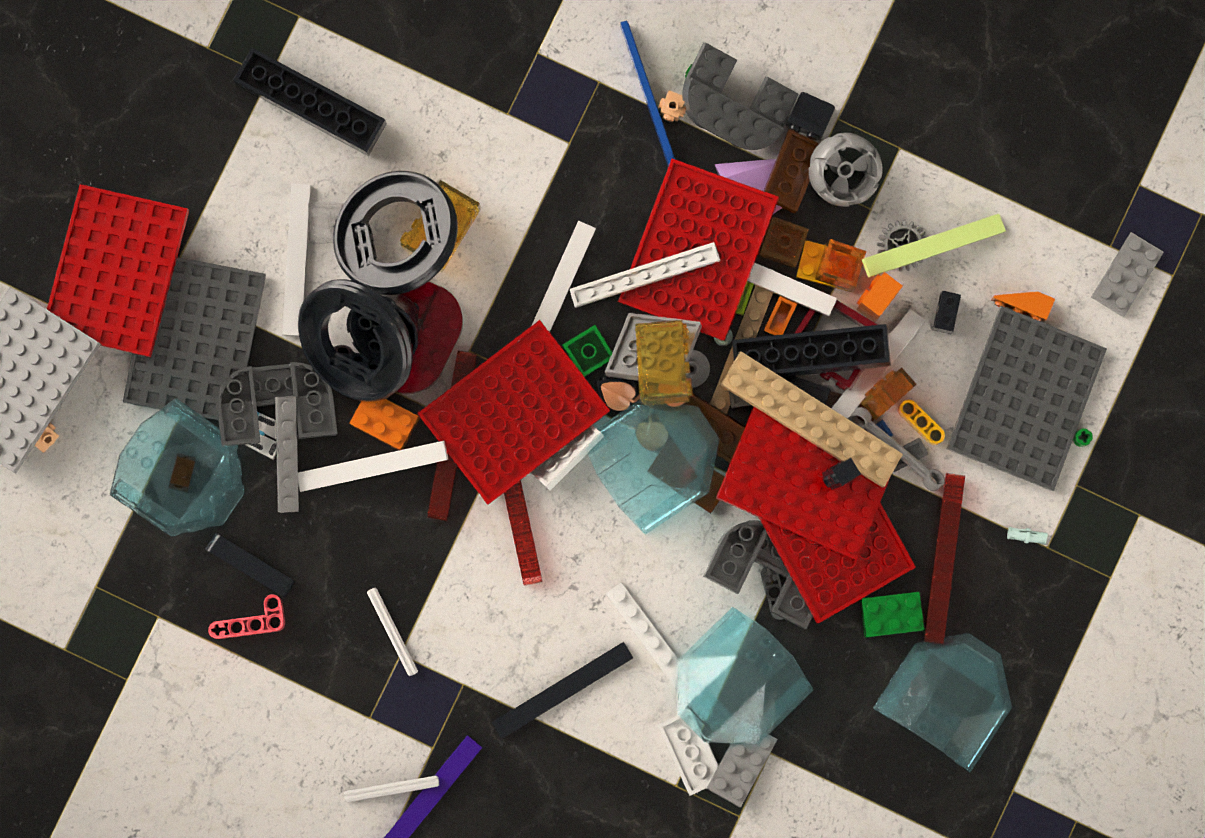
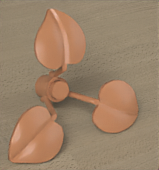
[601,378,692,451]

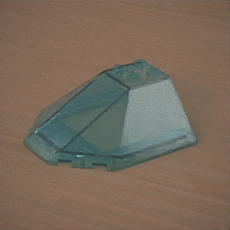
[588,397,720,535]
[110,398,245,536]
[677,607,813,744]
[873,633,1012,772]

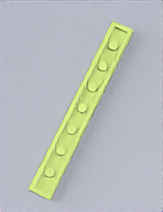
[862,214,1006,278]

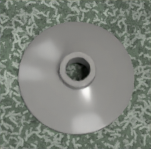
[682,350,710,388]

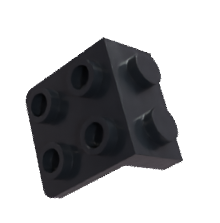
[786,92,835,141]

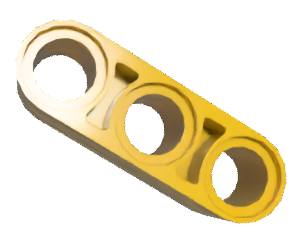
[898,399,945,445]

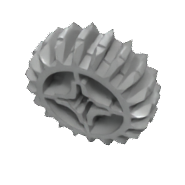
[877,220,925,272]

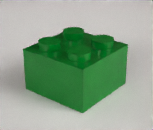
[563,325,613,376]

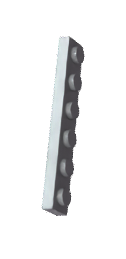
[275,396,299,513]

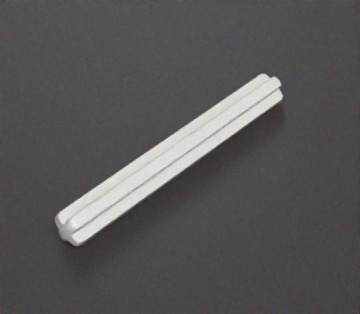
[367,588,418,676]
[344,776,439,802]

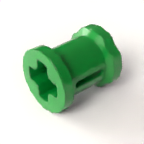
[1073,428,1093,447]

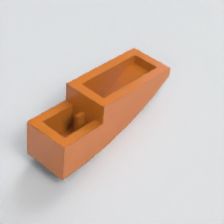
[764,277,801,335]

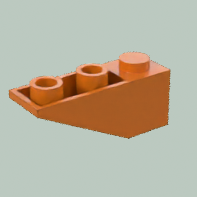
[991,291,1055,322]

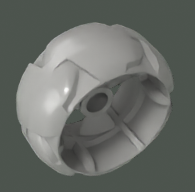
[809,133,882,207]

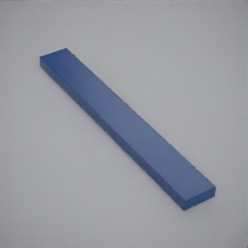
[620,20,675,167]

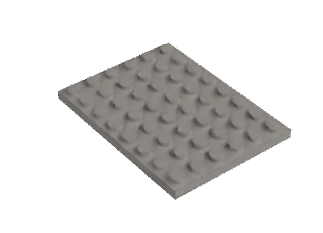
[0,287,101,473]

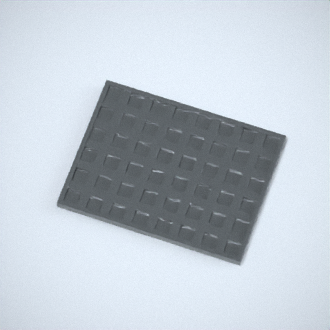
[123,257,266,421]
[946,306,1107,491]

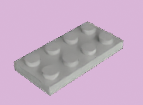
[1091,232,1164,317]
[706,721,778,807]

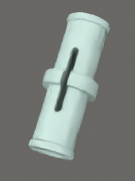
[1007,527,1048,545]

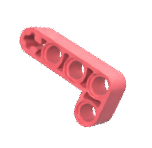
[208,594,285,639]

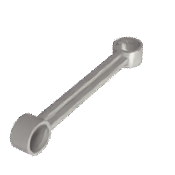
[849,407,945,491]

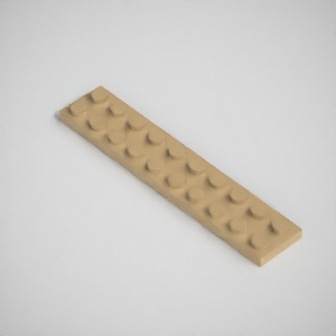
[721,352,903,487]

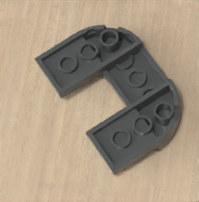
[682,42,799,150]
[217,362,337,447]
[703,521,813,629]

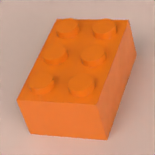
[856,272,903,323]
[349,399,420,450]

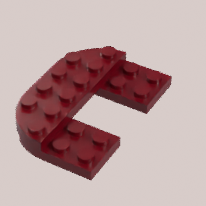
[396,282,463,394]

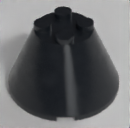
[346,294,419,363]

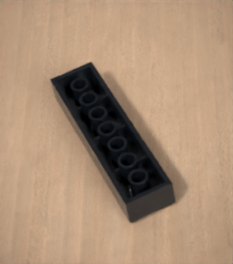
[233,48,387,157]
[732,324,891,377]

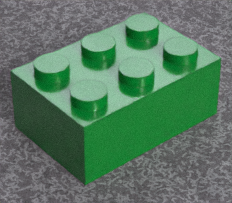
[860,592,924,638]

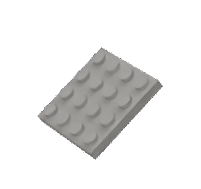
[605,313,702,386]

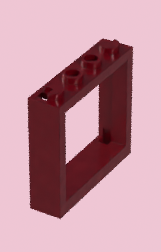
[795,291,878,391]

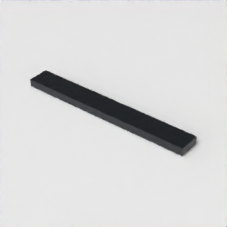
[492,642,633,739]

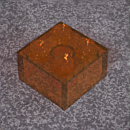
[759,217,809,268]
[815,239,866,291]
[861,367,917,420]

